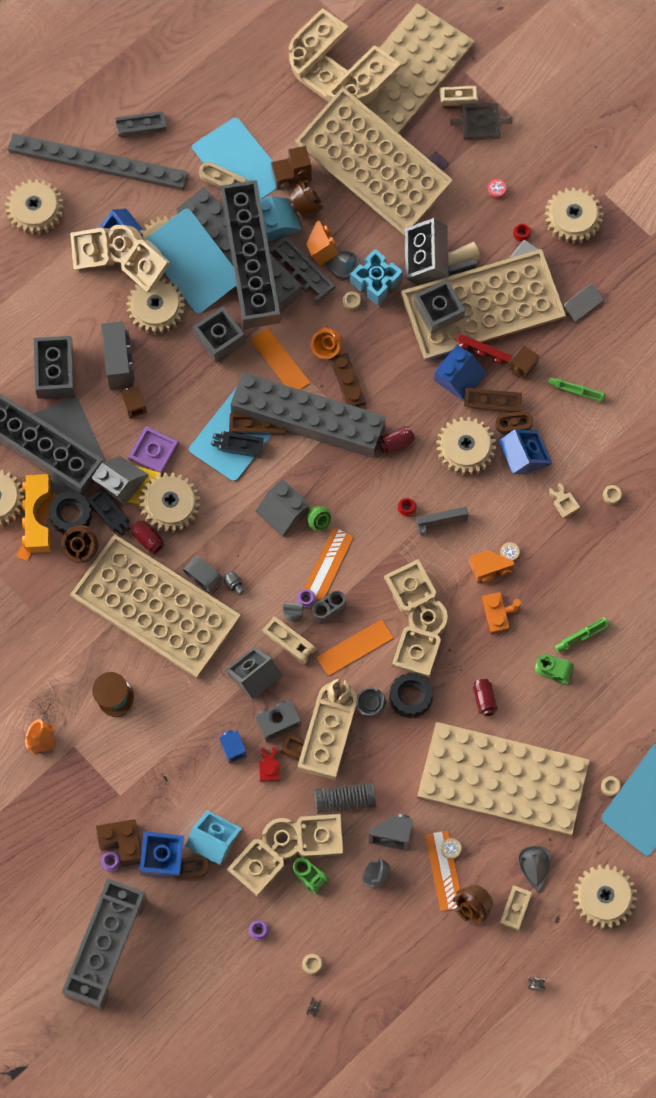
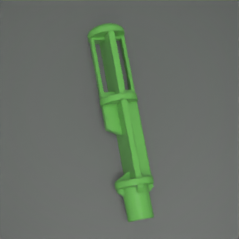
[548,377,606,403]
[555,617,609,653]

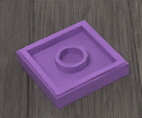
[128,426,179,475]

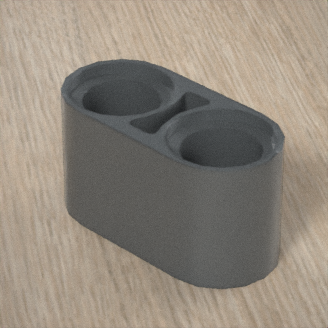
[183,555,223,593]
[313,591,346,624]

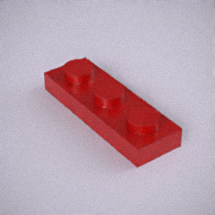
[455,334,512,364]

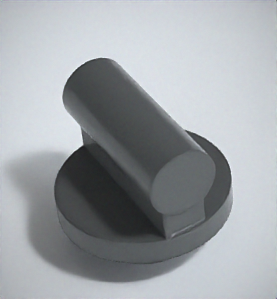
[283,602,304,621]

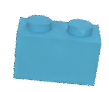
[260,196,302,243]
[185,810,242,865]

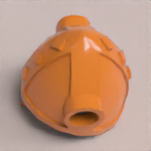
[310,326,342,359]
[25,719,55,755]

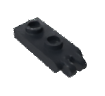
[211,431,264,458]
[87,488,131,536]

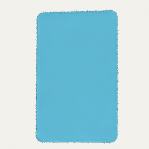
[192,118,276,199]
[145,208,236,313]
[189,387,271,480]
[601,744,656,856]

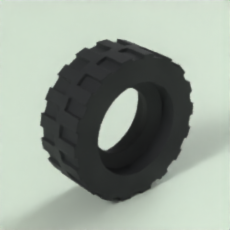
[49,491,92,534]
[390,673,433,718]

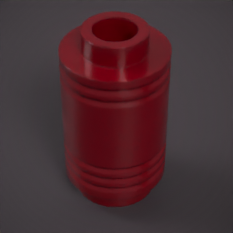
[379,426,415,454]
[131,520,164,554]
[473,679,498,716]

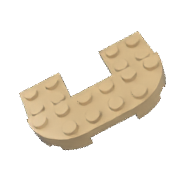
[289,8,402,105]

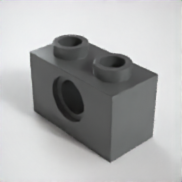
[255,700,301,742]

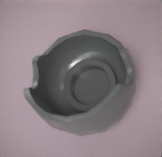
[356,687,386,717]
[363,858,391,889]

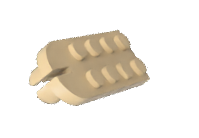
[297,679,357,780]

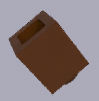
[510,346,539,379]
[121,386,147,419]

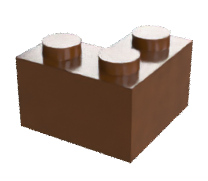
[271,145,312,190]
[96,819,142,866]

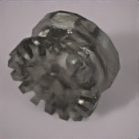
[528,977,546,991]
[306,997,322,1018]

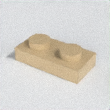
[500,885,532,931]

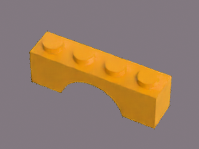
[22,474,51,553]

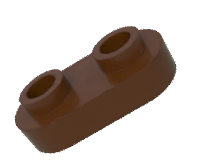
[495,411,533,434]
[172,856,209,880]

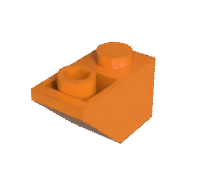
[306,220,339,266]
[469,550,514,583]

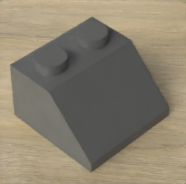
[90,456,149,505]
[256,479,309,537]
[225,647,282,699]
[369,814,413,851]

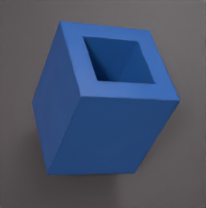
[219,730,247,763]

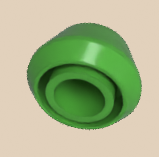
[307,506,332,531]

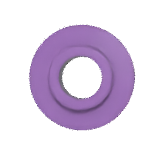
[297,589,316,608]
[101,852,121,872]
[249,920,269,941]

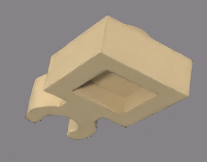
[549,483,580,519]

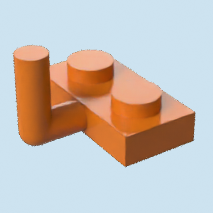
[481,592,521,634]

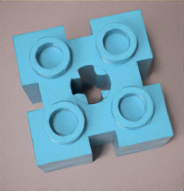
[350,249,403,306]

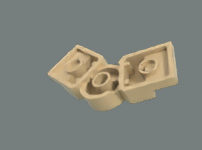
[70,225,171,293]
[384,559,448,678]
[227,814,343,897]

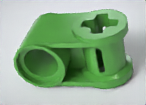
[535,654,574,684]
[293,858,330,895]

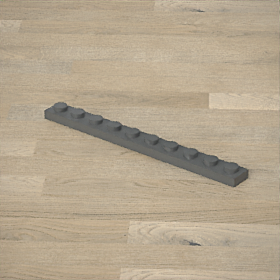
[8,133,188,190]

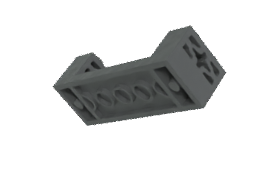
[62,878,147,1012]

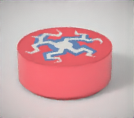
[488,179,506,199]

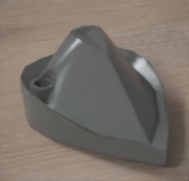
[325,251,359,280]
[518,846,551,892]

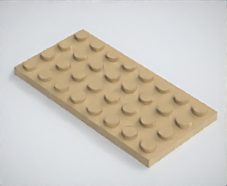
[365,3,475,134]
[295,86,453,236]
[401,249,566,361]
[70,534,241,679]
[417,722,589,836]

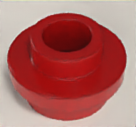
[513,224,531,242]
[398,498,417,517]

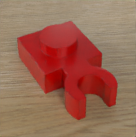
[259,747,280,782]

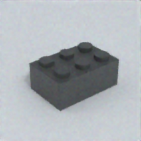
[405,218,449,286]
[101,321,135,390]
[34,336,75,399]

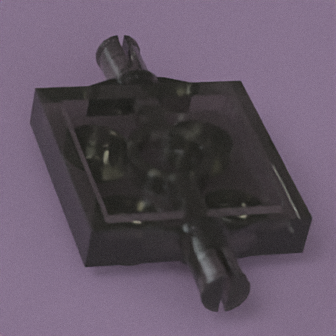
[450,103,512,140]

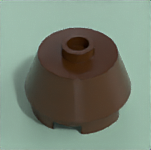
[290,180,324,217]
[61,525,98,563]
[452,884,493,925]

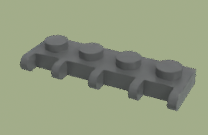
[269,236,335,303]

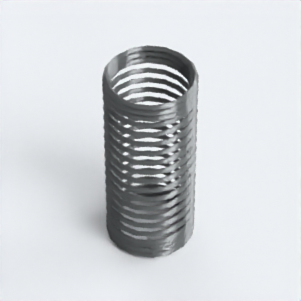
[314,782,376,814]

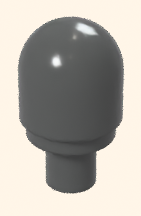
[223,571,245,595]

